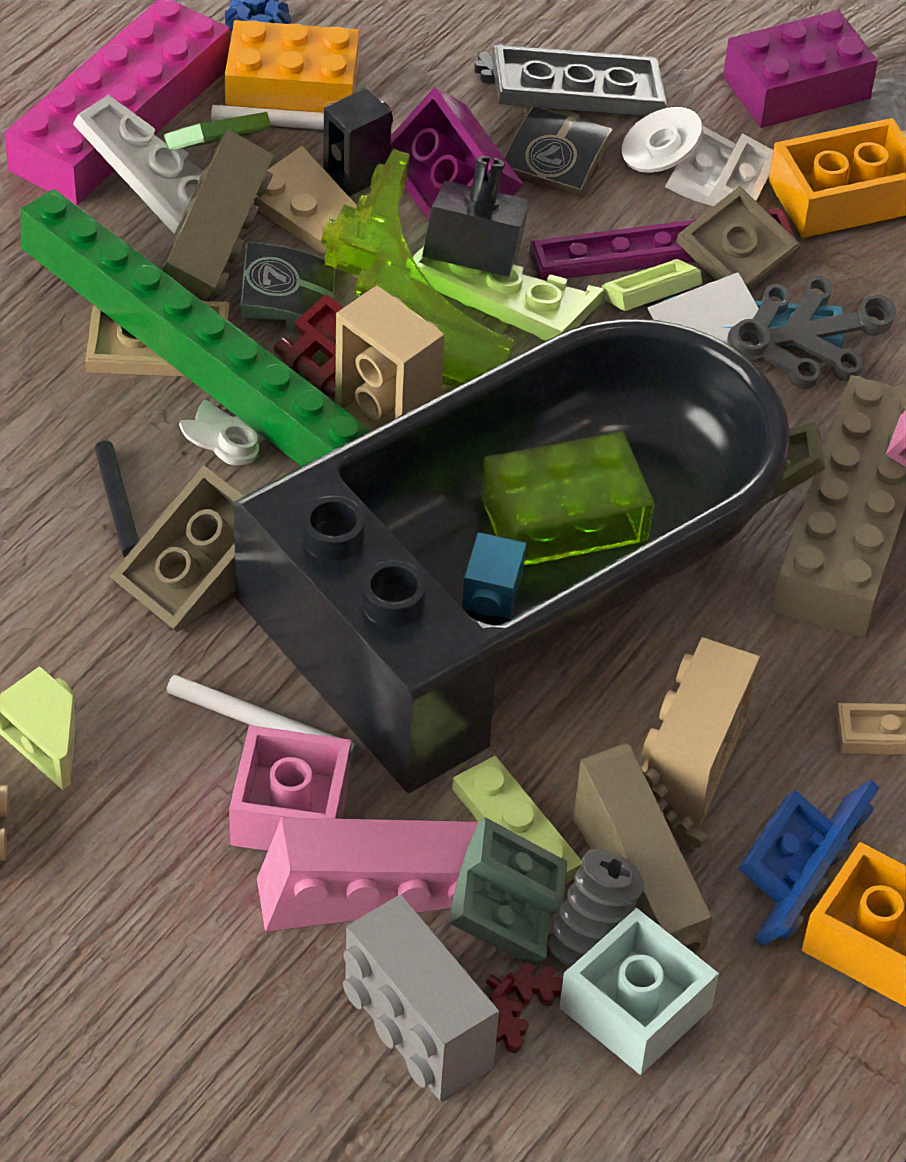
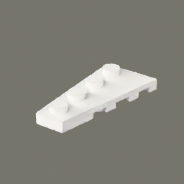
[73,95,256,233]

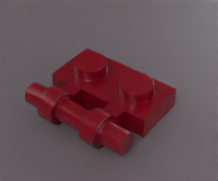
[274,294,344,399]

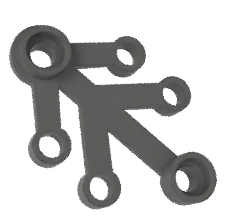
[726,276,896,389]

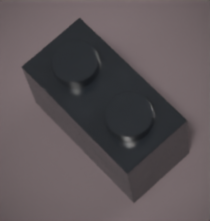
[323,88,393,197]

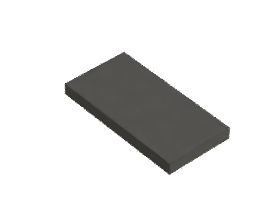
[492,45,667,116]

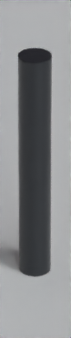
[95,441,139,557]

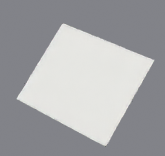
[648,272,759,345]

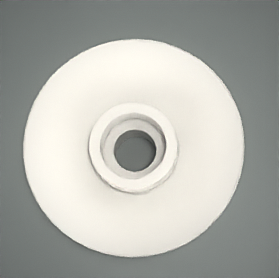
[622,107,703,173]

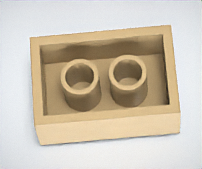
[335,285,445,430]
[642,637,760,829]

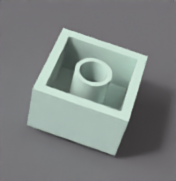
[559,908,719,1075]

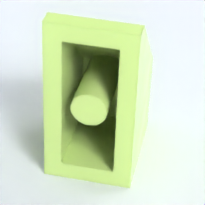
[0,666,76,790]

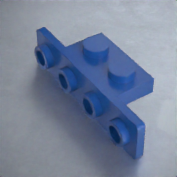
[738,780,879,946]

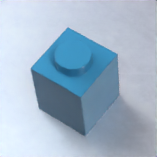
[462,533,527,619]

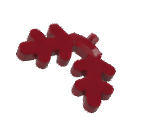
[485,962,563,1053]

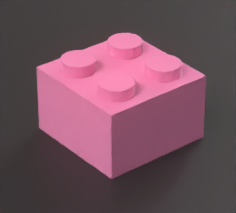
[229,725,352,851]

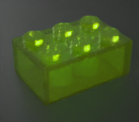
[480,431,655,565]

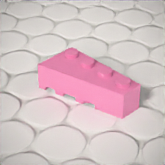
[257,817,478,932]

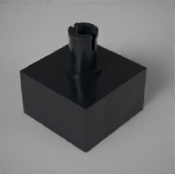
[422,156,530,277]

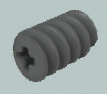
[547,849,644,967]

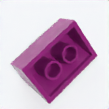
[390,87,524,221]

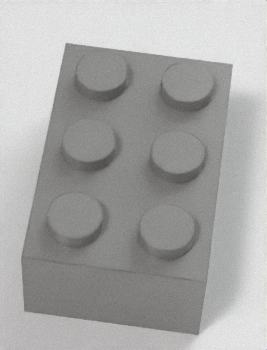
[343,894,499,1102]

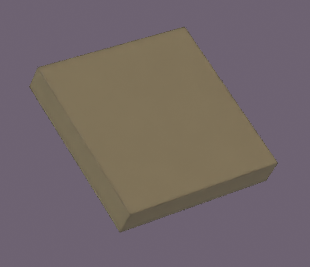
[676,186,801,291]

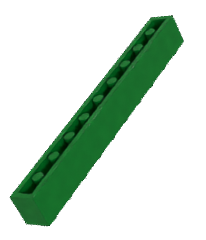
[20,189,372,466]

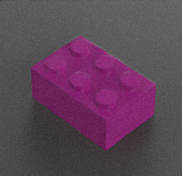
[723,9,878,128]

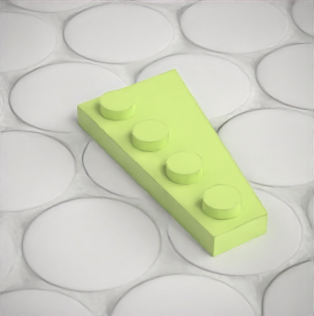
[404,247,604,341]

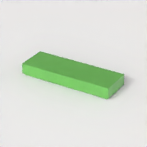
[164,112,271,151]

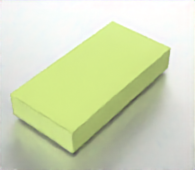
[602,259,703,311]

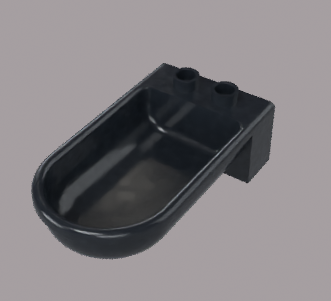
[234,319,790,794]

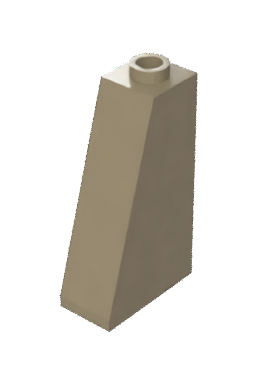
[573,742,712,955]

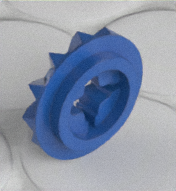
[225,0,291,33]

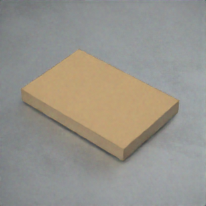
[85,301,230,376]

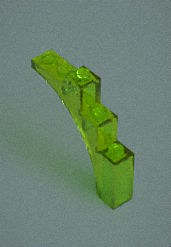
[321,149,515,388]

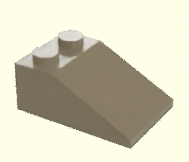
[109,465,244,632]

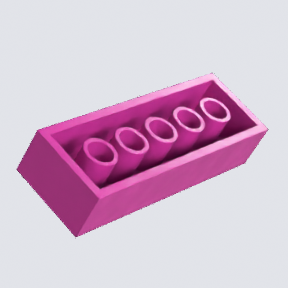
[4,0,230,205]

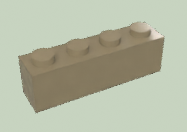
[159,129,274,301]

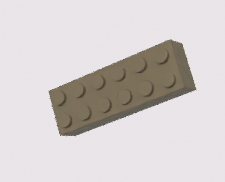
[772,375,906,638]

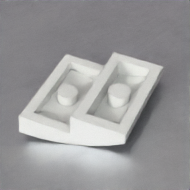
[665,126,773,206]

